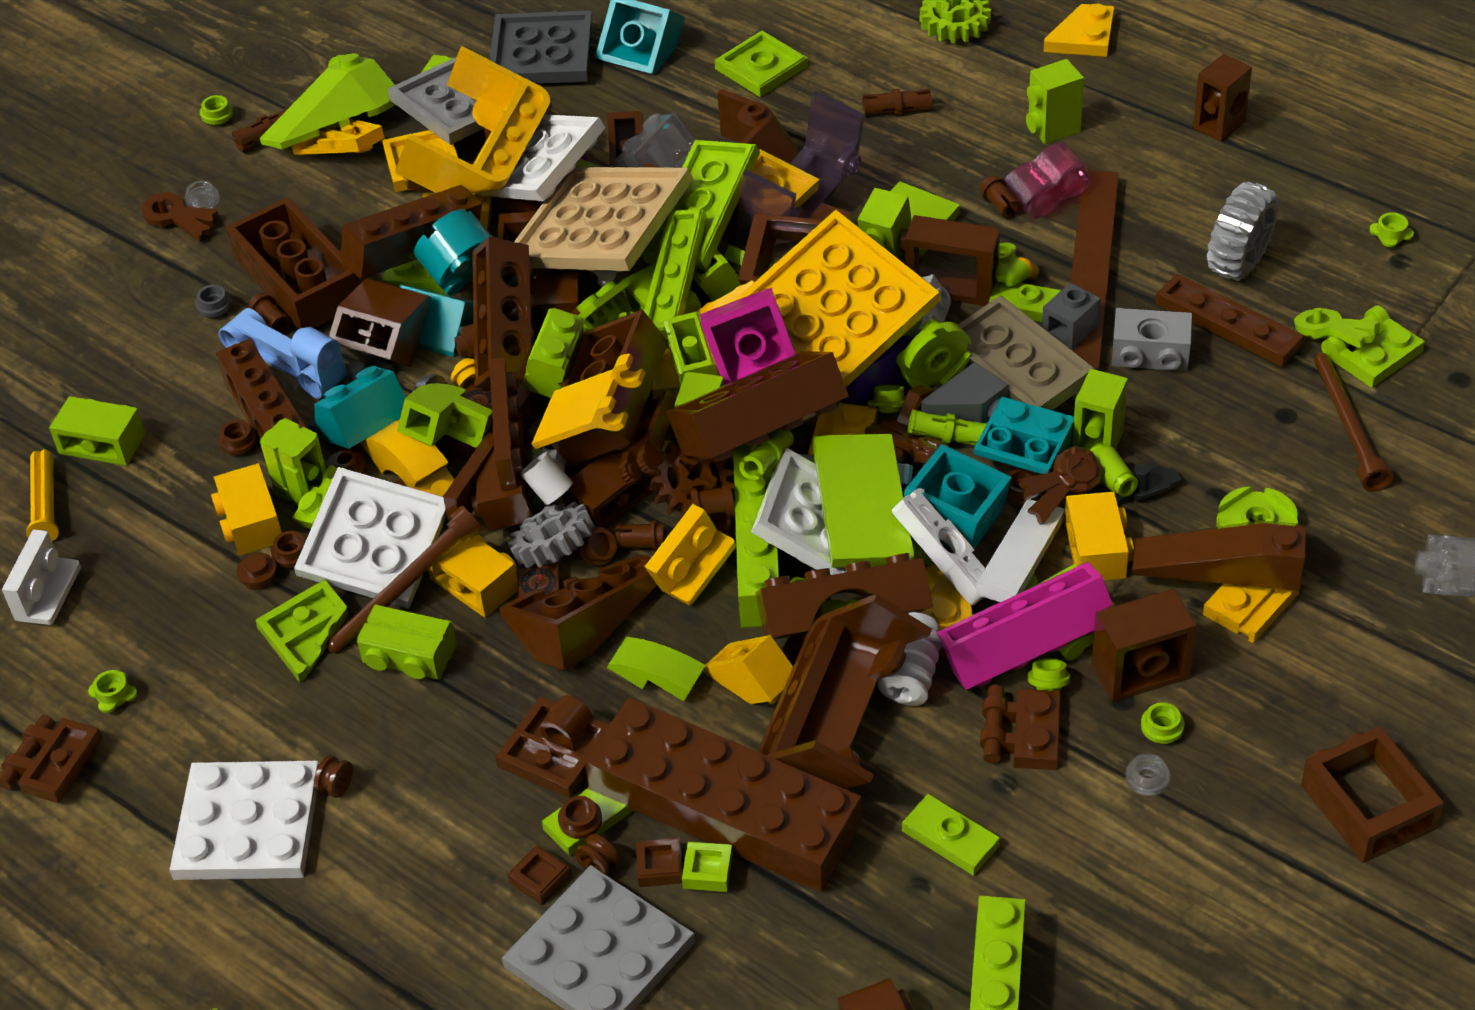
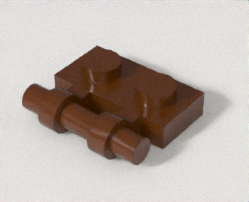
[980,685,1060,770]
[0,714,103,804]

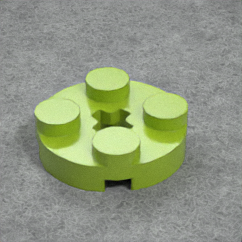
[896,319,972,390]
[1215,486,1298,527]

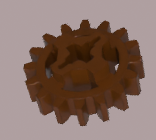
[648,442,734,520]

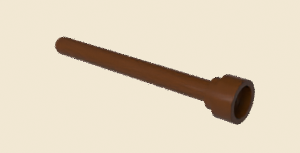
[1314,352,1394,492]
[327,506,484,653]

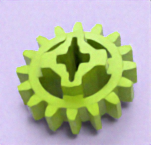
[920,0,991,43]

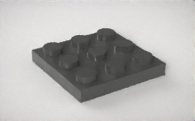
[490,11,593,84]

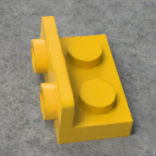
[645,504,736,606]

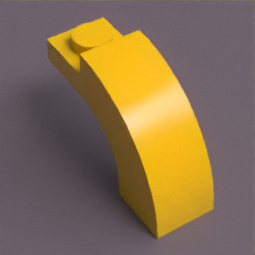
[361,420,454,497]

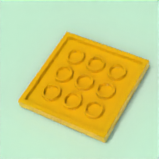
[734,210,942,387]

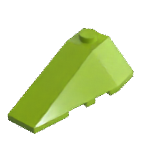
[260,53,396,149]

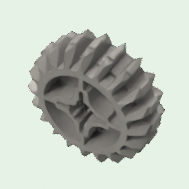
[1207,182,1279,281]

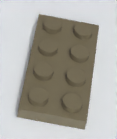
[958,295,1095,410]

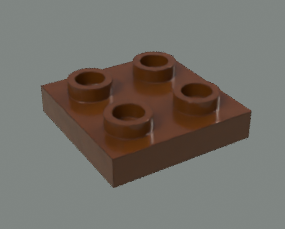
[495,695,609,798]

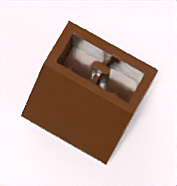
[329,278,432,367]

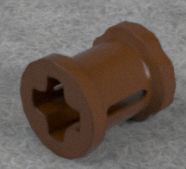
[689,482,735,518]

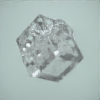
[1415,534,1475,597]

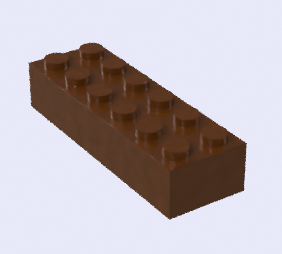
[585,697,861,893]

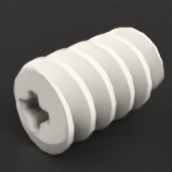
[877,612,942,706]

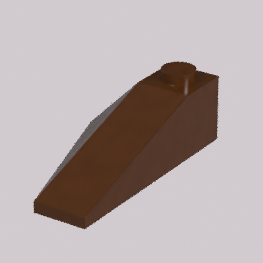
[1132,520,1306,591]
[500,554,657,670]

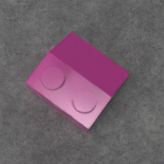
[700,287,796,385]

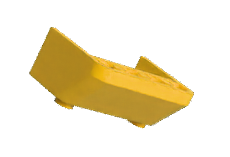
[395,46,550,195]

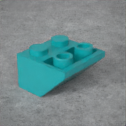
[974,397,1074,474]

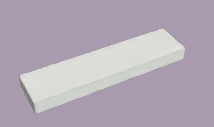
[975,499,1065,602]

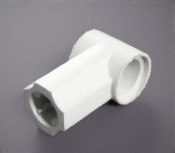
[520,447,573,505]

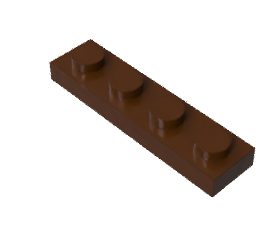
[1155,274,1304,367]
[489,357,523,491]

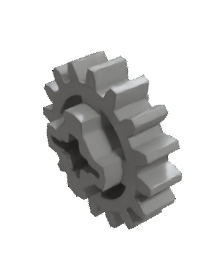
[508,501,594,568]

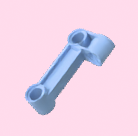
[218,308,347,399]

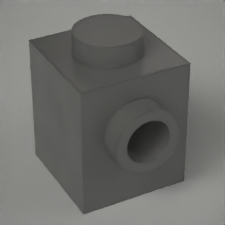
[1042,283,1101,350]

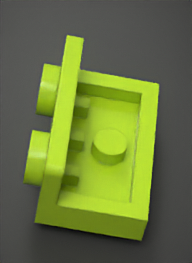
[577,278,635,336]

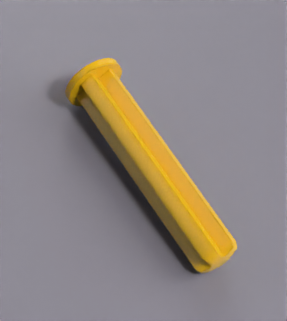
[26,449,59,542]

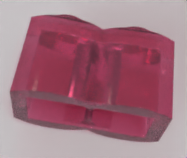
[1004,142,1091,220]

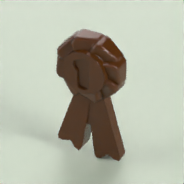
[141,192,219,242]
[864,419,952,466]
[1019,446,1102,524]

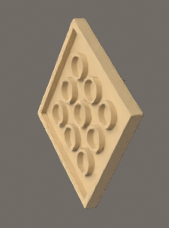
[514,167,693,272]

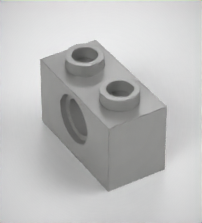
[1112,308,1192,371]

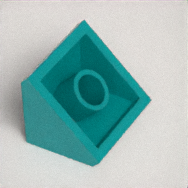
[400,285,474,357]

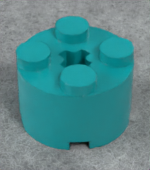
[414,209,493,296]

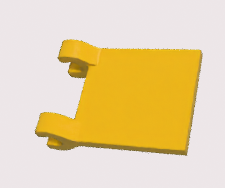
[531,354,646,449]

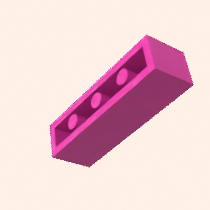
[937,562,1113,690]

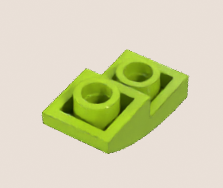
[607,637,706,701]

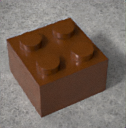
[1091,589,1197,703]

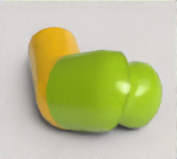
[995,257,1039,287]

